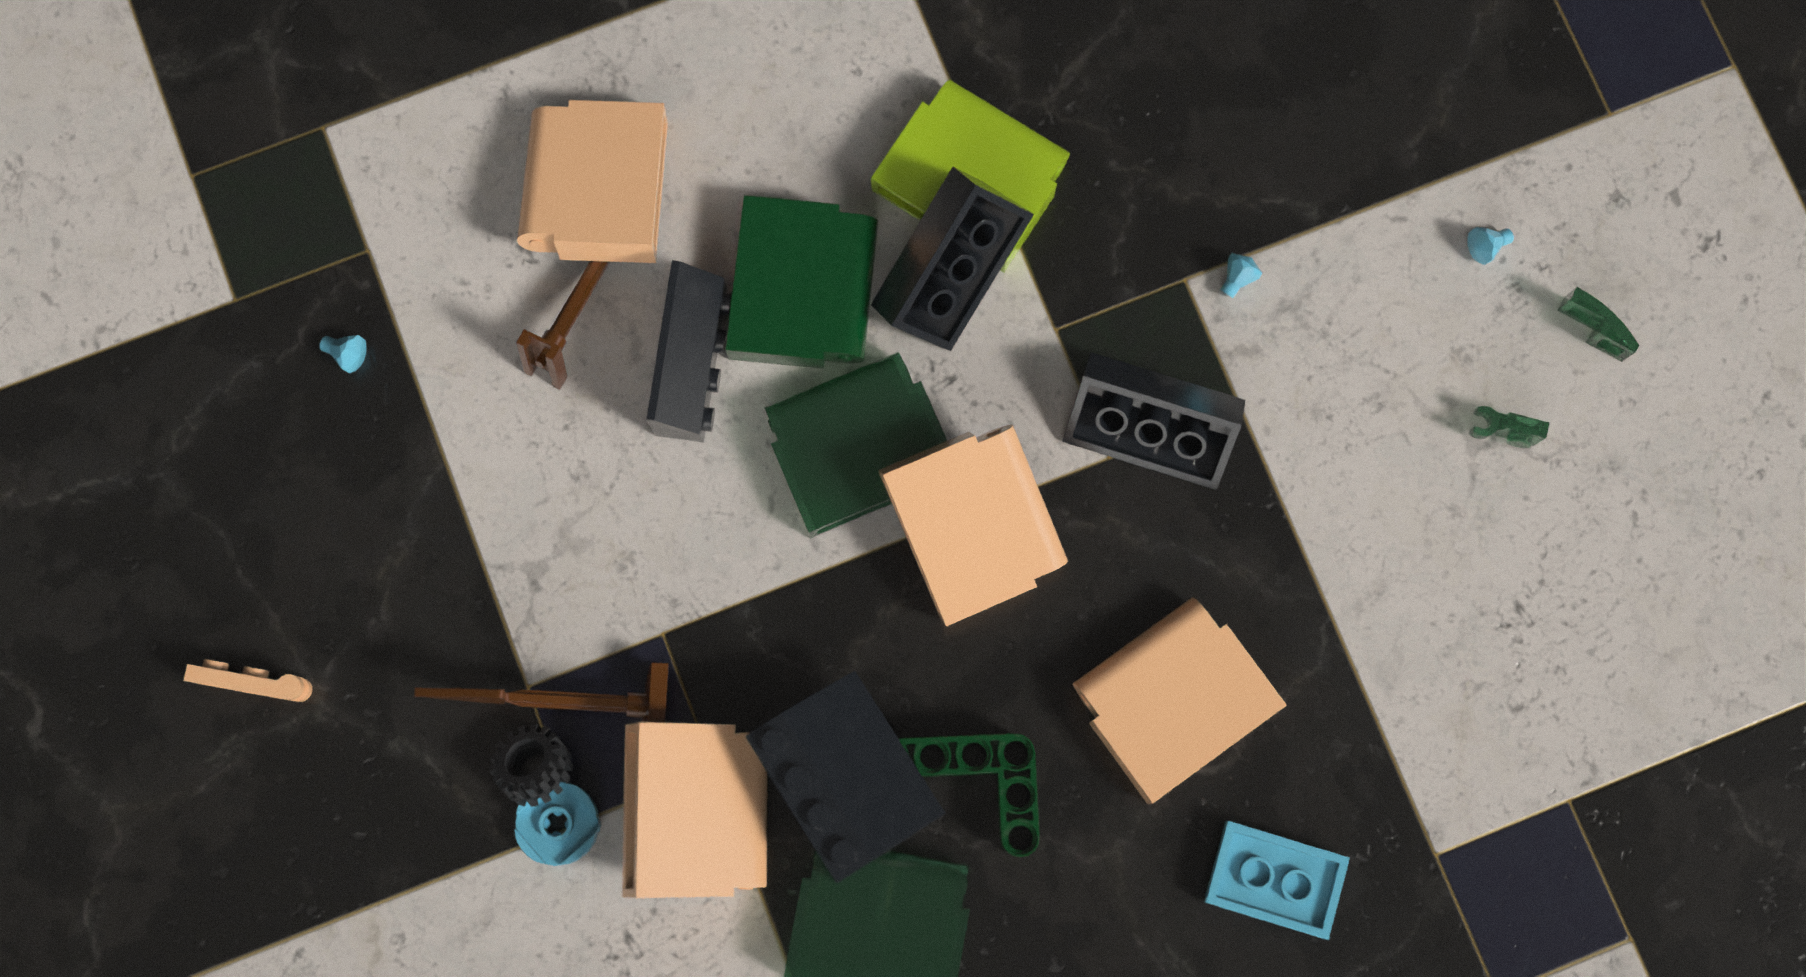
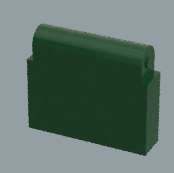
[726,195,879,369]

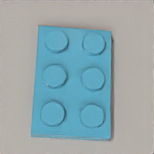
[1204,821,1350,940]

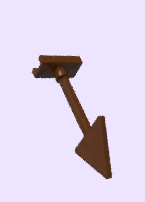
[516,257,657,390]
[414,662,669,723]

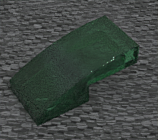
[1557,287,1639,362]

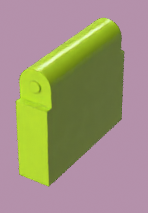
[871,79,1070,272]

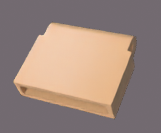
[517,100,668,263]
[878,425,1068,626]
[1073,597,1287,804]
[622,723,767,898]

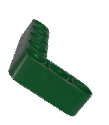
[899,734,1040,857]

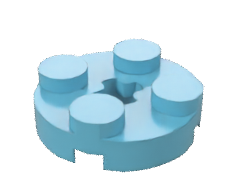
[515,782,601,866]

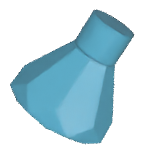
[1467,227,1514,265]
[1220,253,1263,298]
[320,335,367,373]

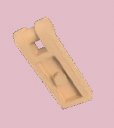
[183,659,312,702]

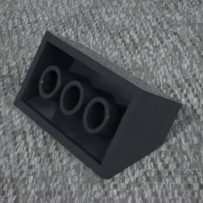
[871,166,1034,351]
[646,260,732,442]
[1062,352,1246,490]

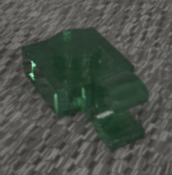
[1469,406,1550,448]

